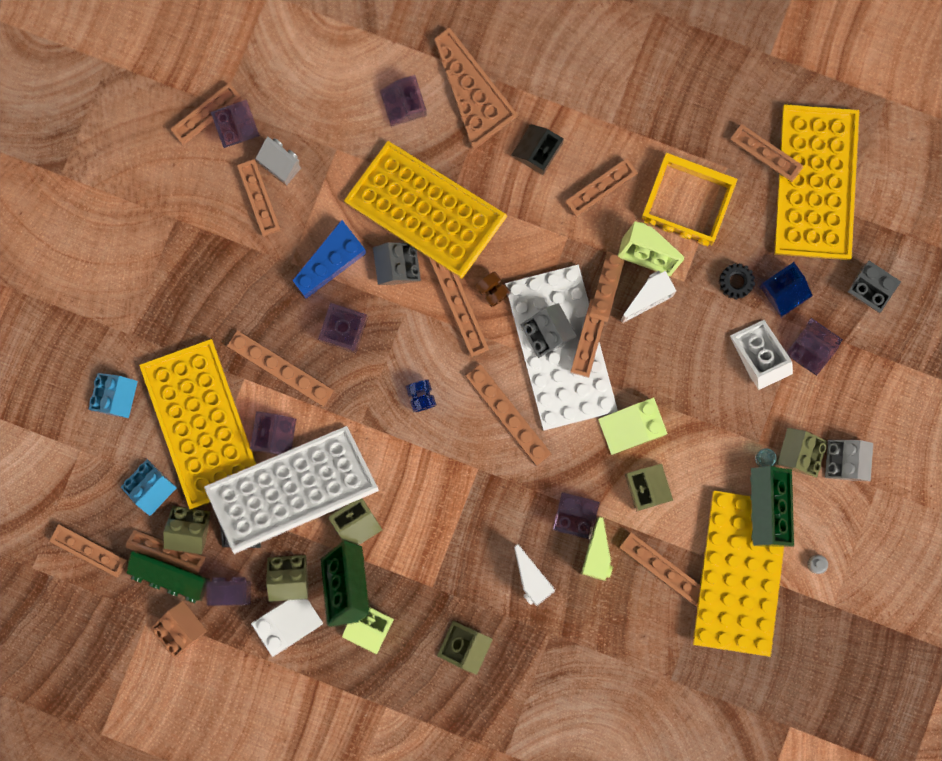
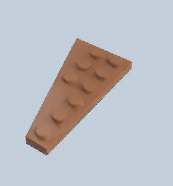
[435,28,518,150]

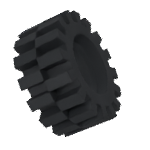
[719,263,755,299]

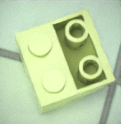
[342,607,394,654]

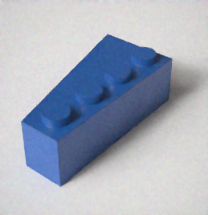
[293,220,366,299]

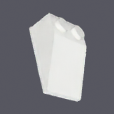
[621,271,676,323]
[730,320,793,390]
[514,545,555,605]
[252,599,323,657]

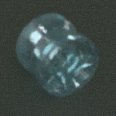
[755,448,777,467]

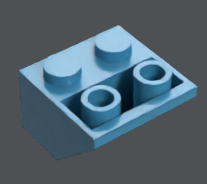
[89,373,138,418]
[121,459,177,516]

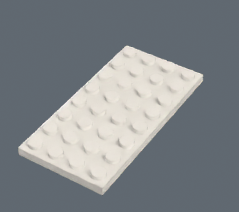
[505,265,618,431]
[204,426,378,554]

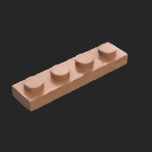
[170,83,242,145]
[730,124,803,182]
[565,158,638,217]
[237,159,281,237]
[589,252,625,322]
[570,299,605,378]
[49,524,128,578]
[126,530,206,575]

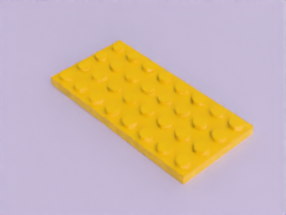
[774,105,859,260]
[344,141,507,279]
[139,339,256,510]
[693,491,784,657]

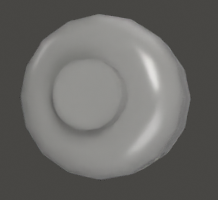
[808,555,828,574]

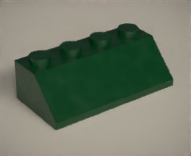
[750,466,794,547]
[321,540,370,627]
[127,551,210,603]

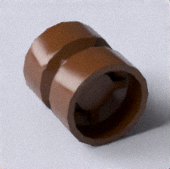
[476,271,511,308]

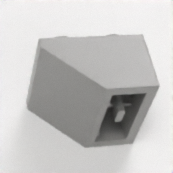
[256,137,301,186]
[825,440,873,481]

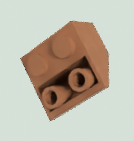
[151,601,207,659]

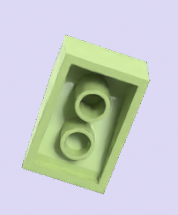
[618,221,684,276]
[598,398,667,455]
[581,517,613,581]

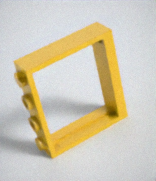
[641,153,738,246]

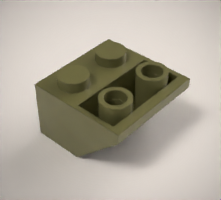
[777,428,827,478]
[625,464,673,512]
[328,498,382,545]
[164,506,211,555]
[266,555,308,602]

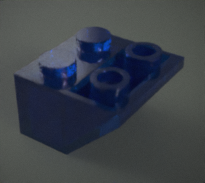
[759,262,813,317]

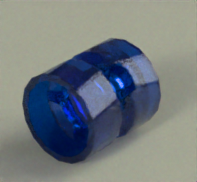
[406,379,437,413]

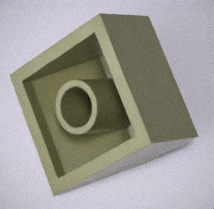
[437,621,493,675]

